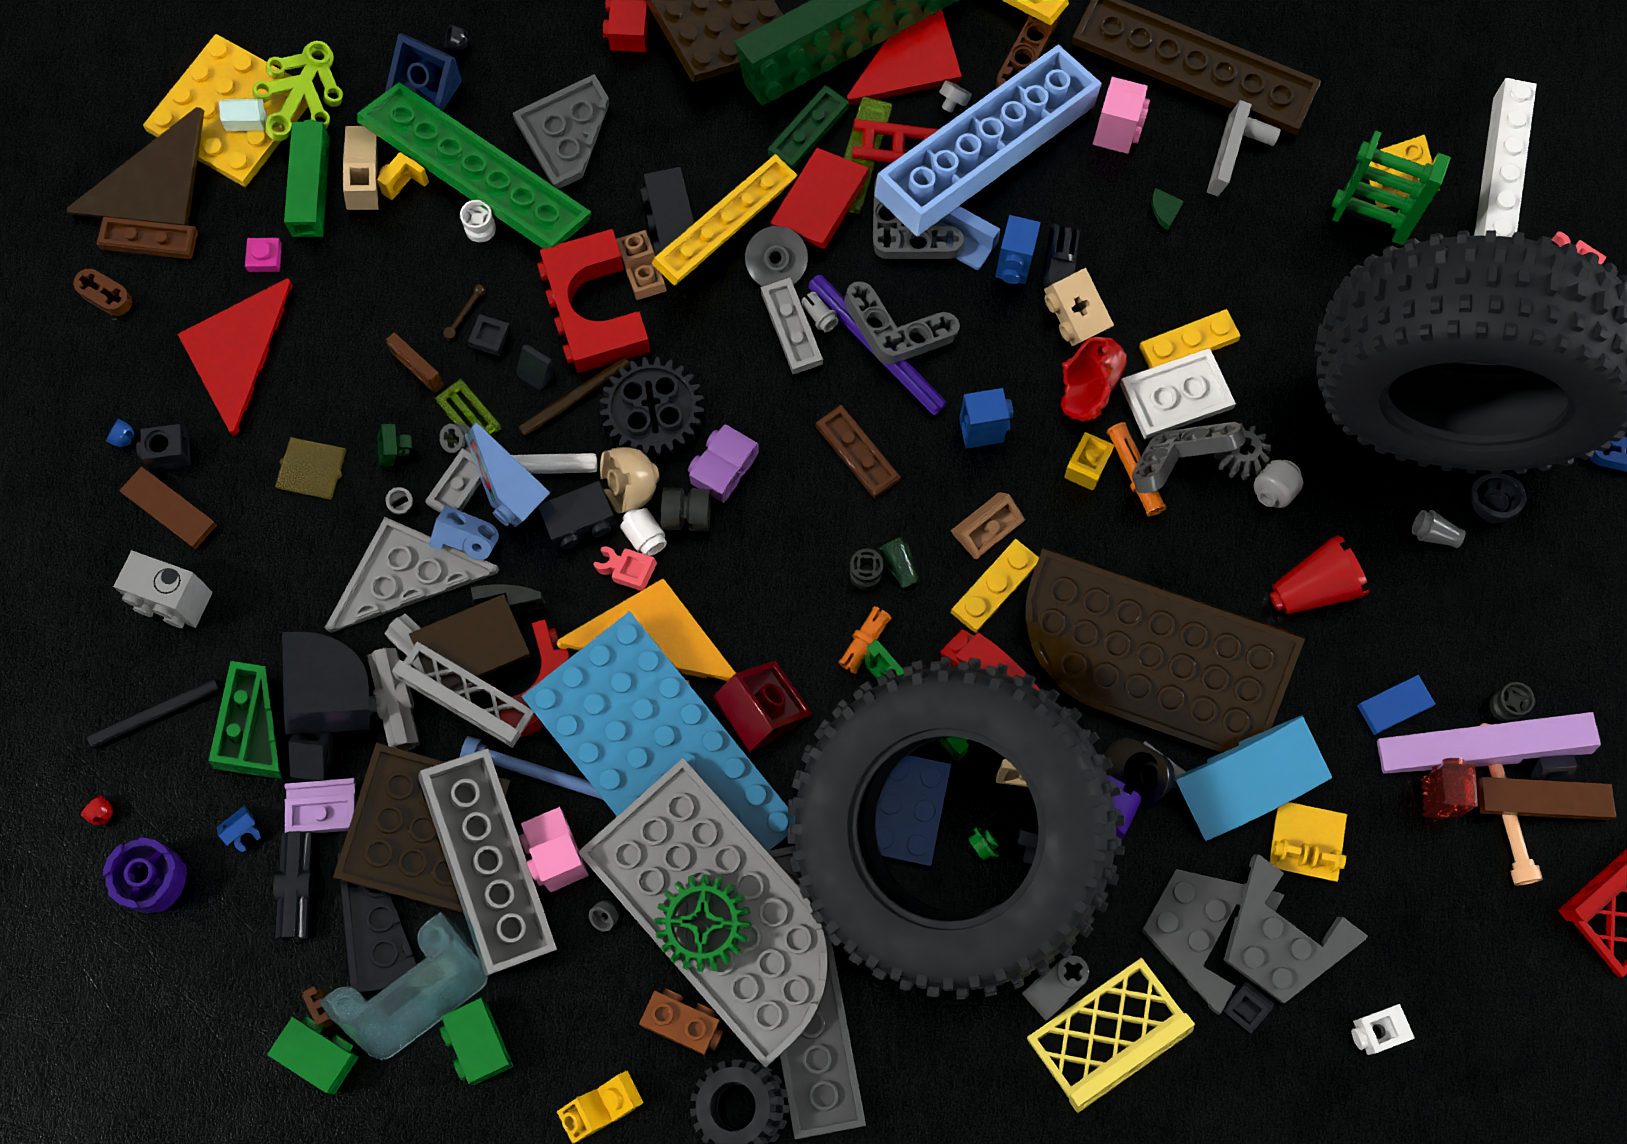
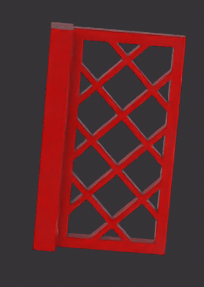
[1558,849,1627,977]

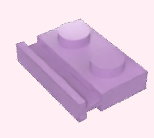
[285,778,357,833]

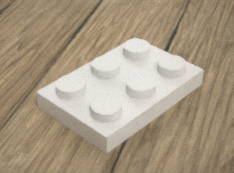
[1120,348,1236,439]

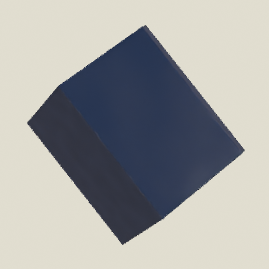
[385,33,462,111]

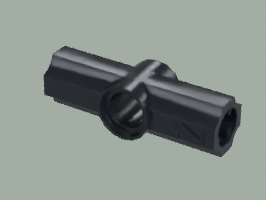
[273,831,316,940]

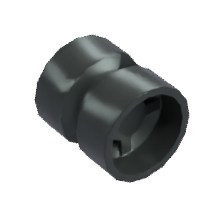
[661,487,711,532]

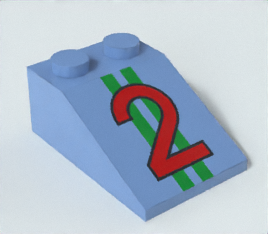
[465,422,550,527]

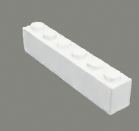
[1474,78,1536,237]

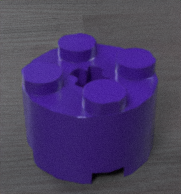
[103,837,188,914]

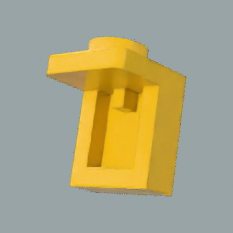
[377,152,429,200]

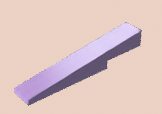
[1377,712,1601,774]

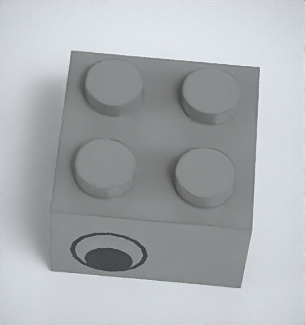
[113,550,213,628]

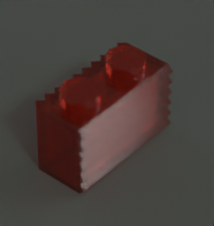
[1421,758,1478,819]

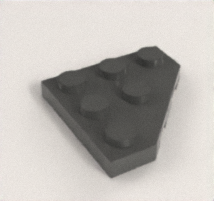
[512,74,610,189]

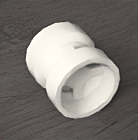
[460,200,496,242]

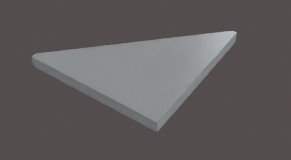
[325,517,499,633]

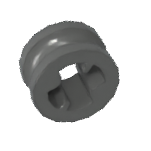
[440,423,470,453]

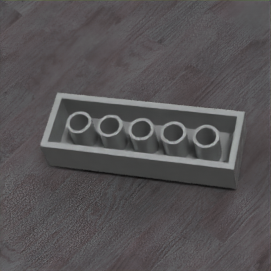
[418,748,557,976]

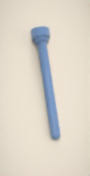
[459,736,603,799]

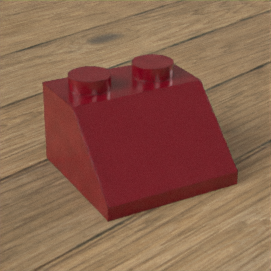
[712,661,813,752]

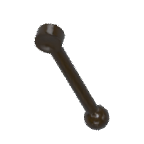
[443,284,486,341]

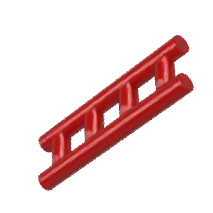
[851,119,939,163]

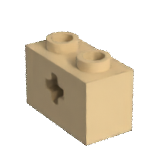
[1044,268,1114,346]

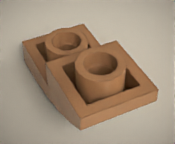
[616,230,666,300]

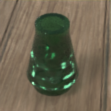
[879,537,920,589]

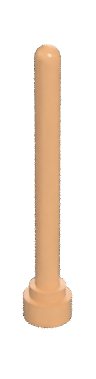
[1480,723,1543,886]

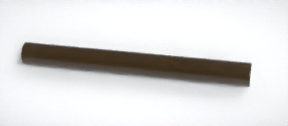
[518,357,631,437]

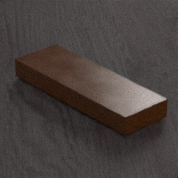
[96,216,198,259]
[816,405,901,499]
[119,466,217,550]

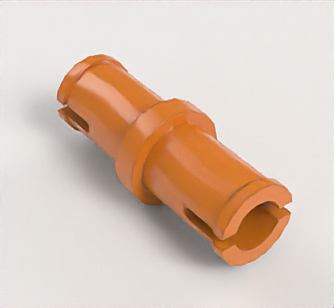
[838,606,892,674]

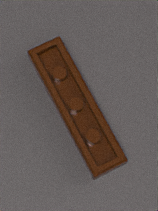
[1477,777,1616,820]

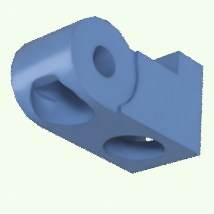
[429,505,499,560]

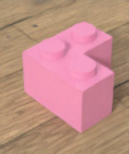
[1093,77,1150,154]
[519,807,589,892]

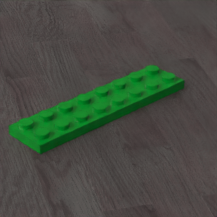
[357,82,591,249]

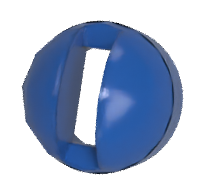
[106,419,134,447]

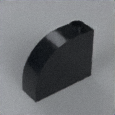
[282,632,377,734]

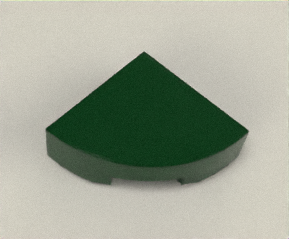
[1151,188,1184,231]

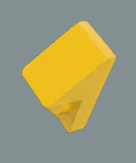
[1064,432,1115,490]

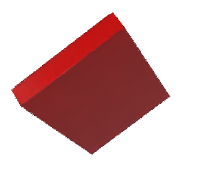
[770,148,871,249]

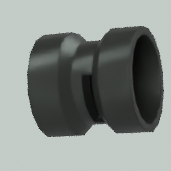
[850,548,883,590]
[1489,682,1535,723]

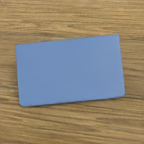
[926,206,1000,270]

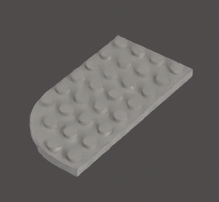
[577,758,828,1068]

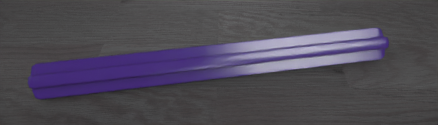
[809,275,946,415]

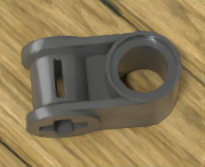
[1022,955,1089,1021]

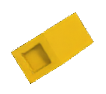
[557,1071,643,1144]

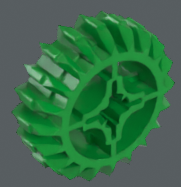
[654,874,752,973]

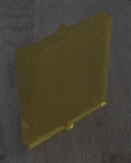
[275,437,346,499]

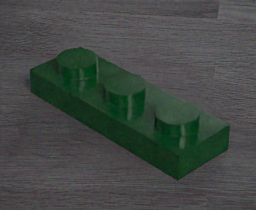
[768,85,849,170]

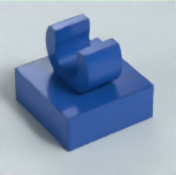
[216,806,261,852]

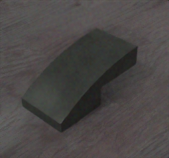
[471,584,546,615]

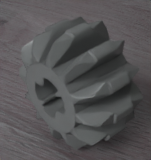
[1214,423,1271,481]

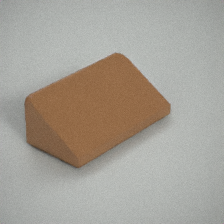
[951,492,1026,559]

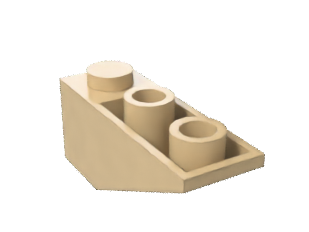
[343,126,379,210]

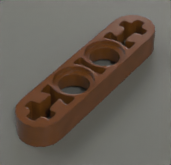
[996,14,1061,89]

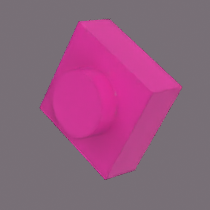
[245,238,282,272]

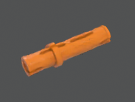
[1107,422,1167,517]

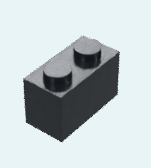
[538,481,616,550]

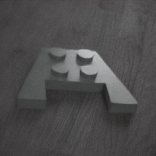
[1224,854,1368,1003]
[1141,869,1284,1015]

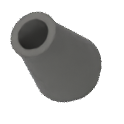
[1412,510,1466,548]

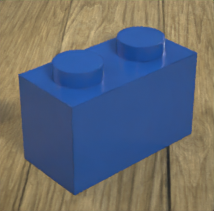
[995,215,1041,284]
[959,388,1013,449]

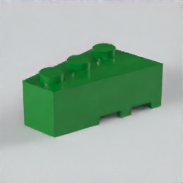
[209,661,283,779]

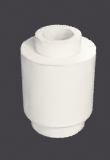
[620,508,667,556]

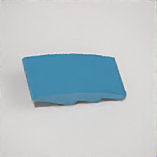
[1176,715,1332,841]

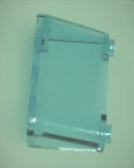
[319,912,488,1060]

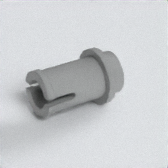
[801,292,839,332]

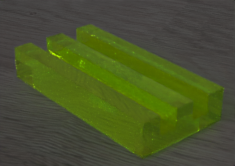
[435,379,501,436]

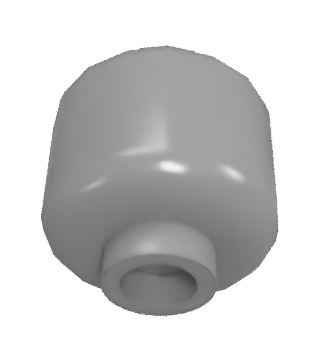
[1253,460,1304,508]

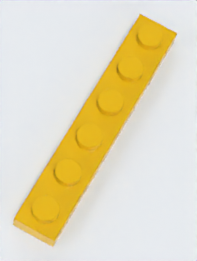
[651,154,798,286]

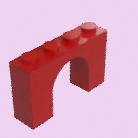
[537,229,651,373]

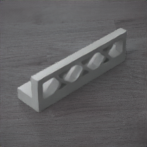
[392,642,535,748]

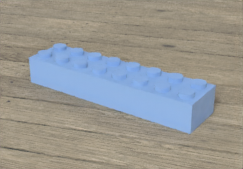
[874,44,1102,236]

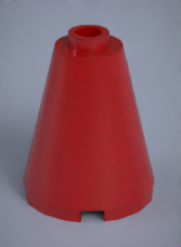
[1269,535,1369,615]

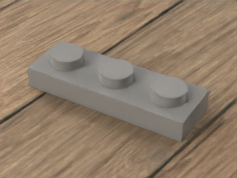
[761,278,823,374]

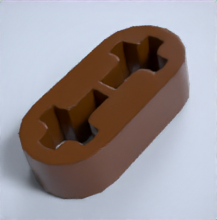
[73,269,132,316]

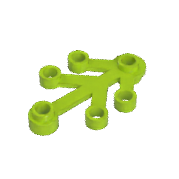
[253,41,343,141]

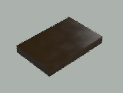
[409,594,530,690]

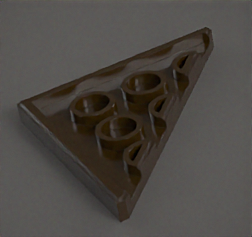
[67,107,205,226]

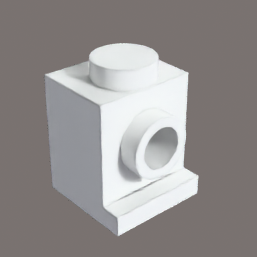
[1351,1004,1415,1055]

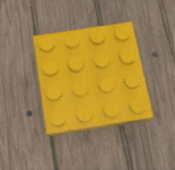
[143,34,308,188]

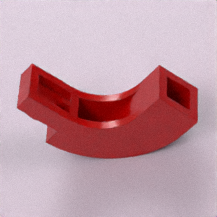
[496,619,571,738]
[940,629,1040,690]

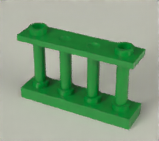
[1331,131,1451,245]

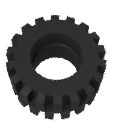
[690,1059,789,1144]

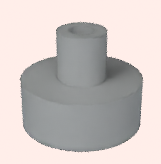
[939,80,972,113]

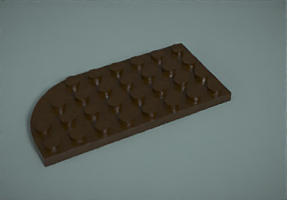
[1026,547,1305,753]

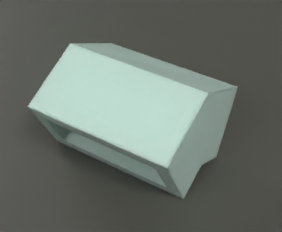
[219,99,266,131]

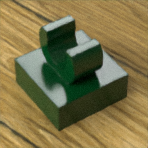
[377,424,412,467]

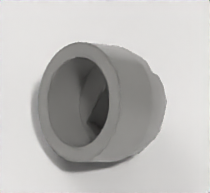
[386,487,413,515]

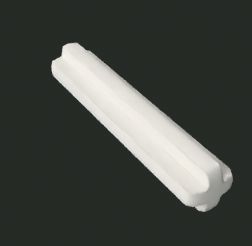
[511,453,598,474]

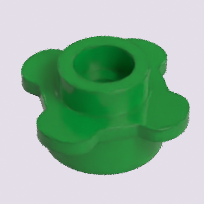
[969,827,1000,861]

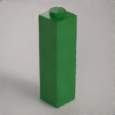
[284,120,330,237]

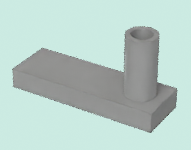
[1207,100,1280,196]

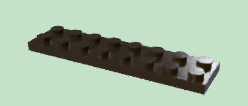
[1071,0,1321,136]

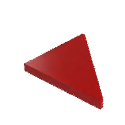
[847,9,962,105]
[178,278,293,436]

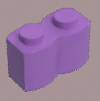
[688,424,759,503]

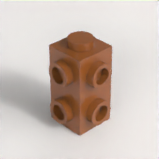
[639,989,724,1056]

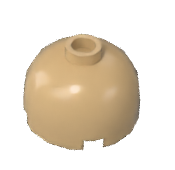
[600,447,659,513]

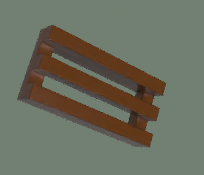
[386,332,444,393]
[302,986,346,1031]

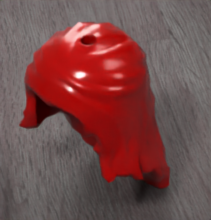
[1061,337,1127,422]

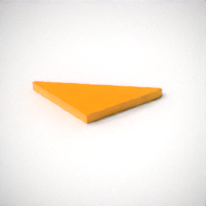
[557,579,736,682]

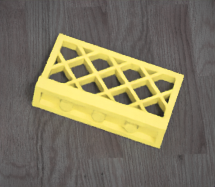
[1027,958,1195,1113]

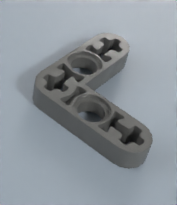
[873,177,964,259]
[844,281,960,364]
[1132,422,1245,493]

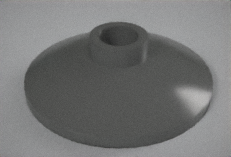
[745,226,808,286]

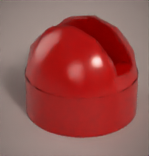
[81,795,113,825]

